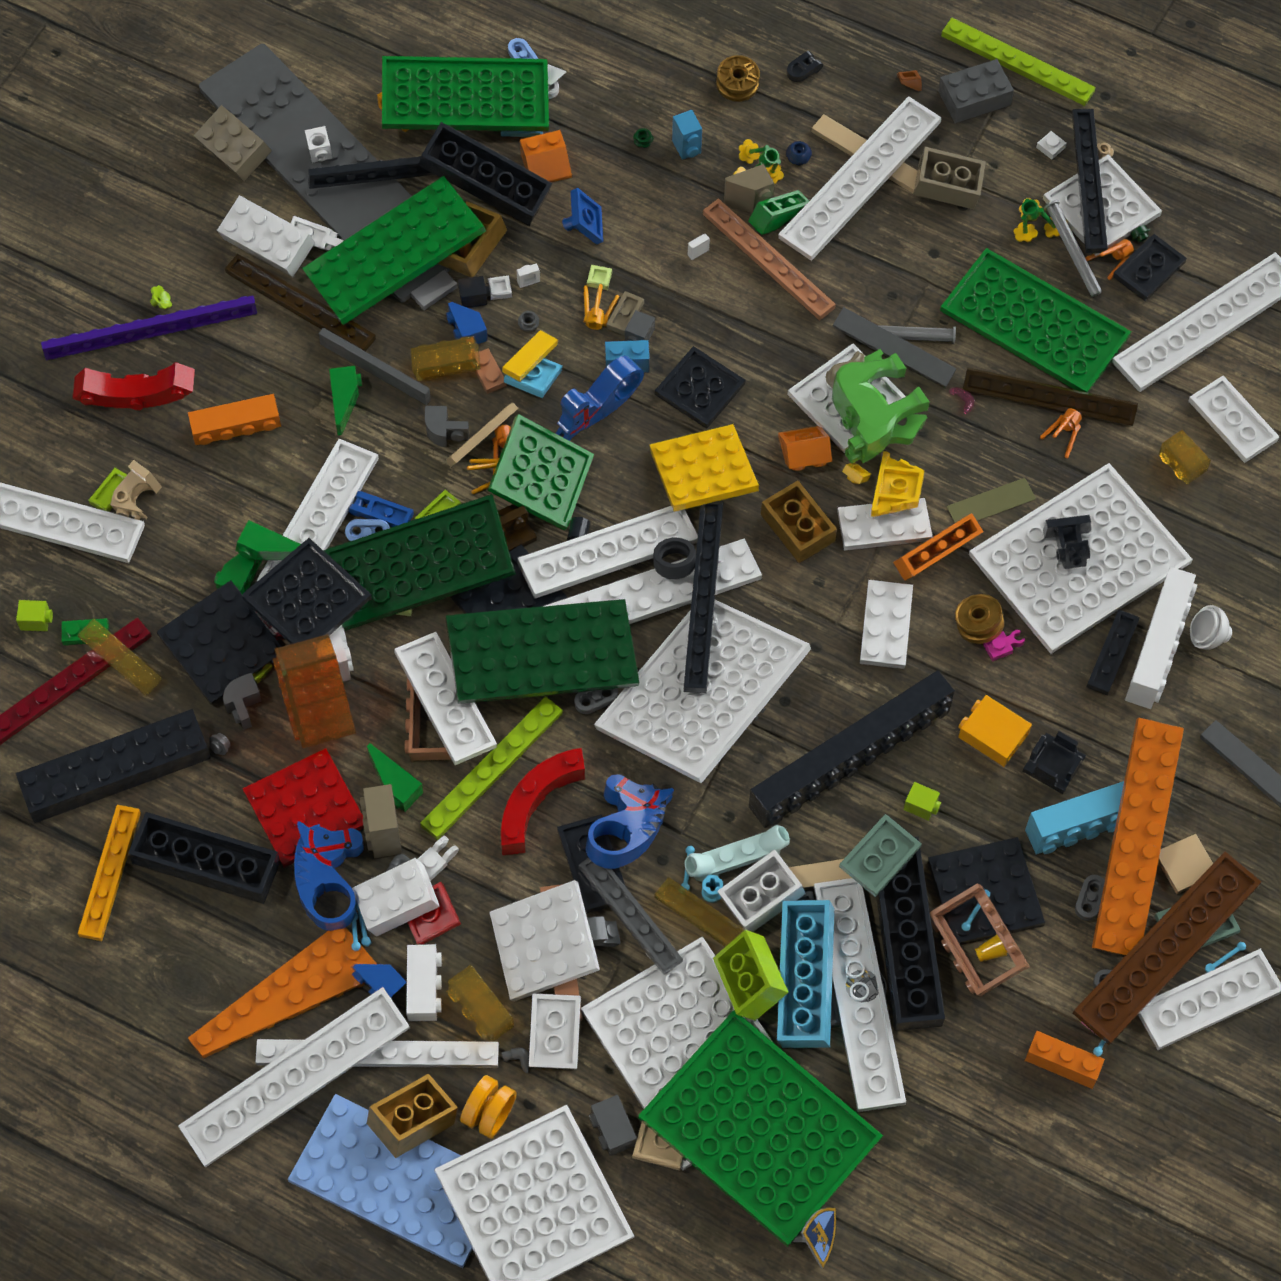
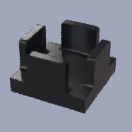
[1022,731,1086,795]

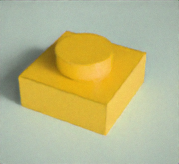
[842,462,872,484]

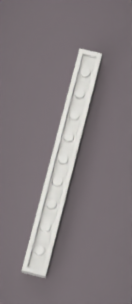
[256,1039,499,1068]

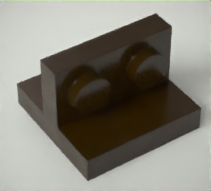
[498,504,537,552]

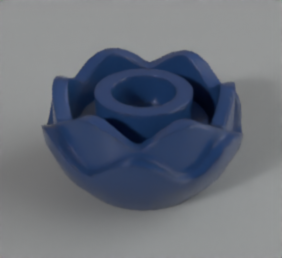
[786,141,812,166]

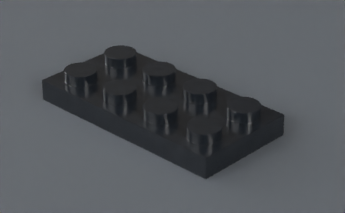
[557,814,626,914]

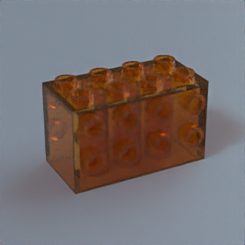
[273,634,356,749]

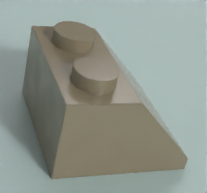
[724,164,774,214]

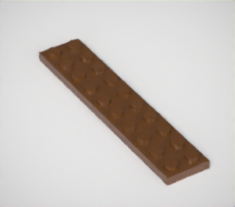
[1072,851,1261,1045]

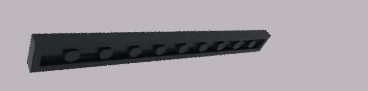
[683,501,723,694]

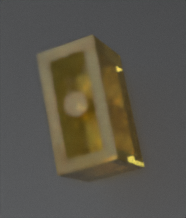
[1159,430,1211,484]

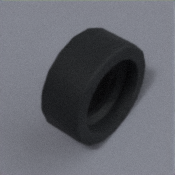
[653,537,696,579]

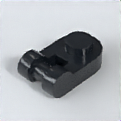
[787,51,823,82]

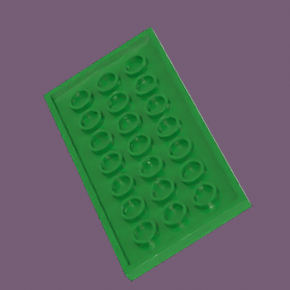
[382,56,549,132]
[302,176,486,325]
[940,248,1132,393]

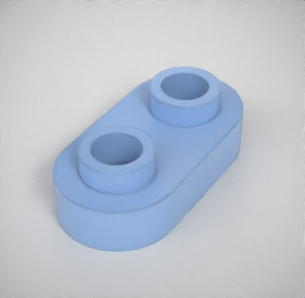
[508,38,538,59]
[345,519,390,541]

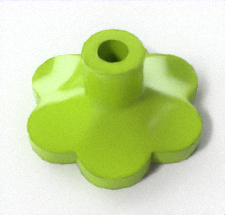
[150,285,172,310]

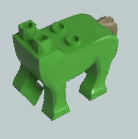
[825,349,930,463]

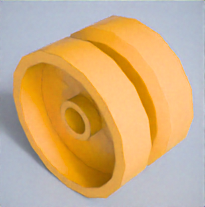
[460,1075,517,1139]

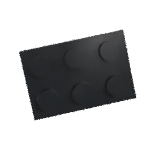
[1113,234,1187,302]

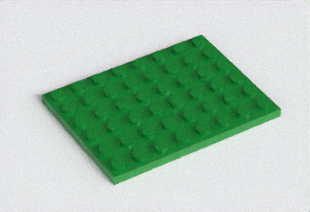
[638,1010,883,1247]

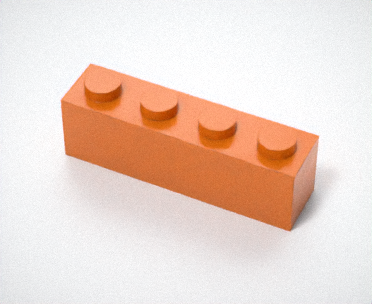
[188,394,281,445]
[893,513,983,581]

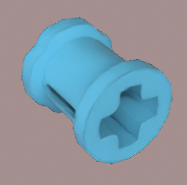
[701,875,723,903]

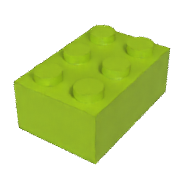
[713,930,789,1021]

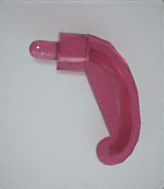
[949,387,975,414]

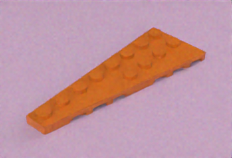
[188,927,377,1059]

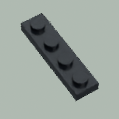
[1086,609,1140,696]

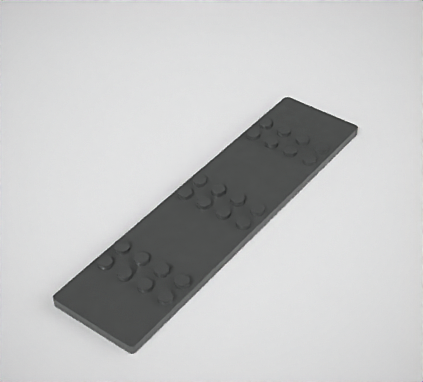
[199,44,451,303]

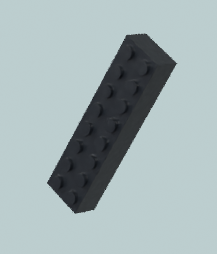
[15,709,211,824]
[876,836,945,1031]

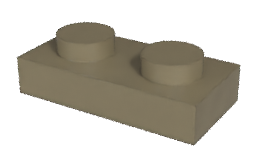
[607,291,644,336]

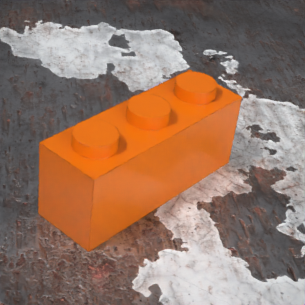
[1025,1031,1105,1089]

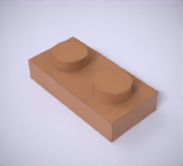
[469,348,507,394]

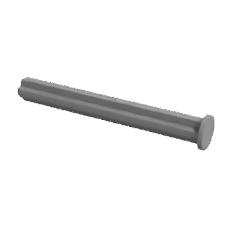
[1044,200,1101,297]
[878,325,956,344]

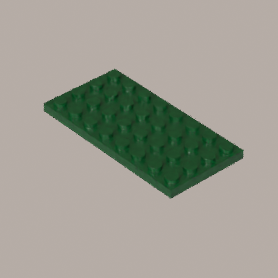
[324,494,516,631]
[445,599,640,704]

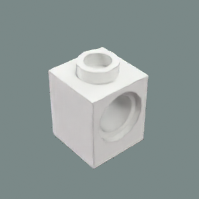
[305,126,332,163]

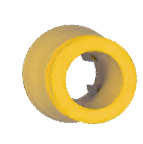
[974,934,1008,962]

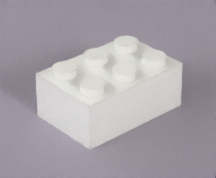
[718,850,806,932]
[352,858,440,936]

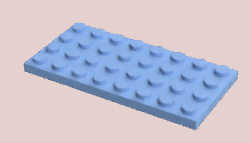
[288,1094,473,1268]

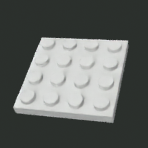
[1043,155,1162,256]
[787,344,906,453]
[490,880,600,1001]

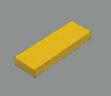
[502,330,558,382]

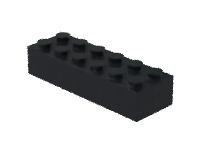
[419,122,552,227]
[128,812,281,904]

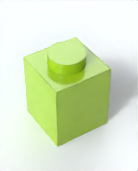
[16,600,53,631]
[903,782,942,821]

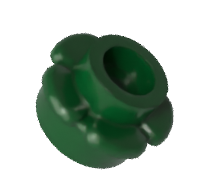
[633,128,654,148]
[1130,224,1150,243]

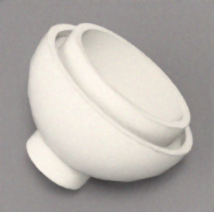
[1190,605,1232,650]

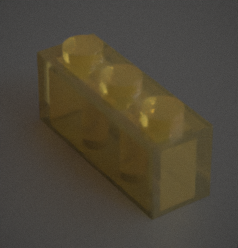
[411,336,481,381]
[447,965,514,1042]

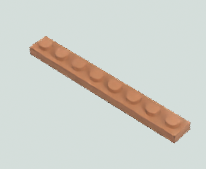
[703,198,835,321]

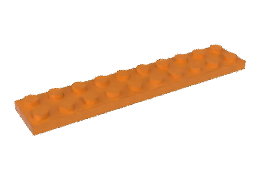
[1092,718,1184,956]

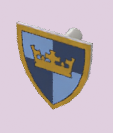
[794,1208,836,1268]

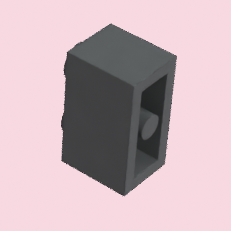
[588,1095,637,1156]

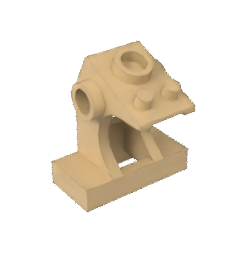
[110,460,162,520]

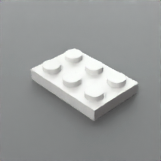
[529,994,581,1069]

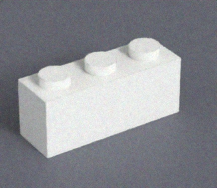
[407,944,442,1021]

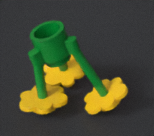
[1014,198,1060,242]

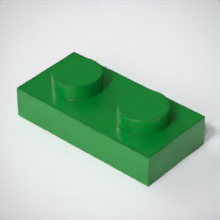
[62,618,109,645]

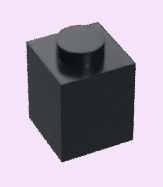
[458,276,491,308]

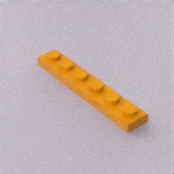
[78,805,141,941]

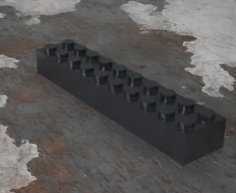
[749,670,955,828]

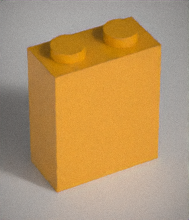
[958,695,1032,767]

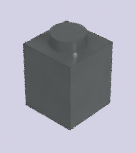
[625,310,655,341]

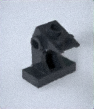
[1043,515,1091,569]

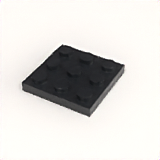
[655,346,746,429]

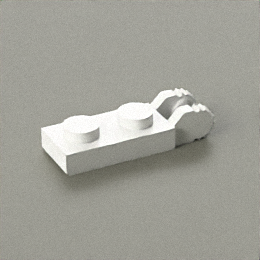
[417,836,459,881]

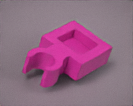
[983,630,1025,662]

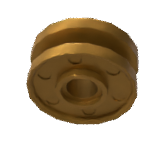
[716,55,760,102]
[955,594,1004,644]

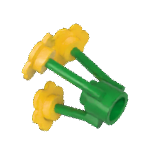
[734,139,784,184]

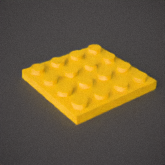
[650,424,759,512]

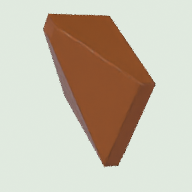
[897,70,922,91]

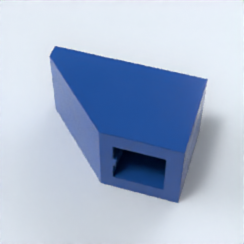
[446,302,488,349]
[351,964,406,998]

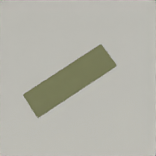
[947,478,1036,523]

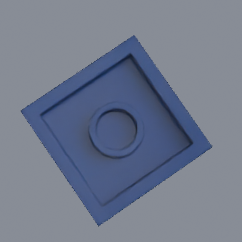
[562,188,603,245]

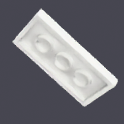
[1189,376,1279,463]
[837,498,932,551]
[860,580,913,669]

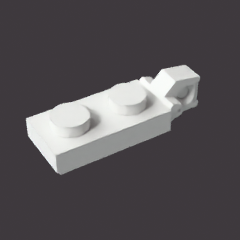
[291,216,344,251]

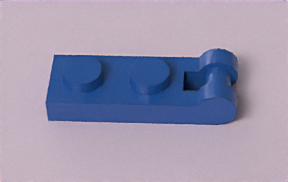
[348,491,414,527]

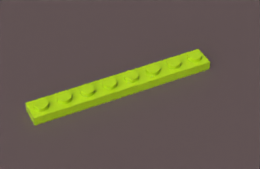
[941,18,1096,106]
[420,696,563,841]

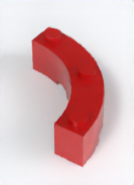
[72,362,195,410]
[501,748,585,856]

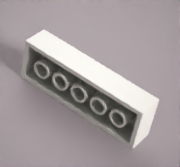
[1125,567,1198,709]

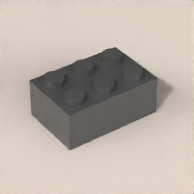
[938,59,1014,123]

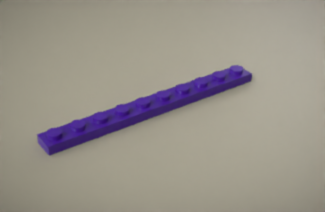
[41,296,257,360]

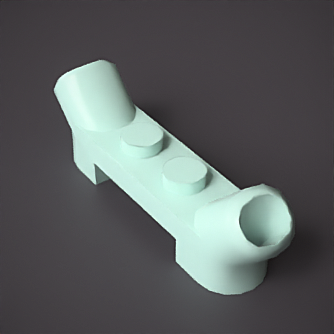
[684,825,790,882]

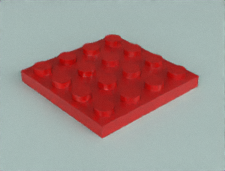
[242,748,364,868]

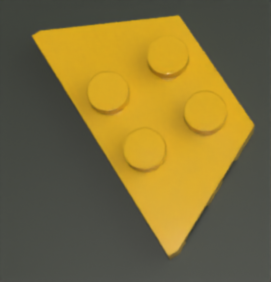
[871,451,924,517]

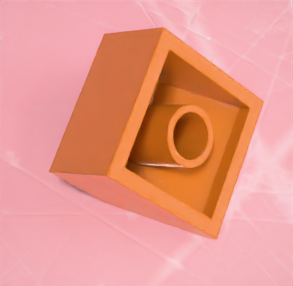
[520,130,572,183]
[778,426,832,471]

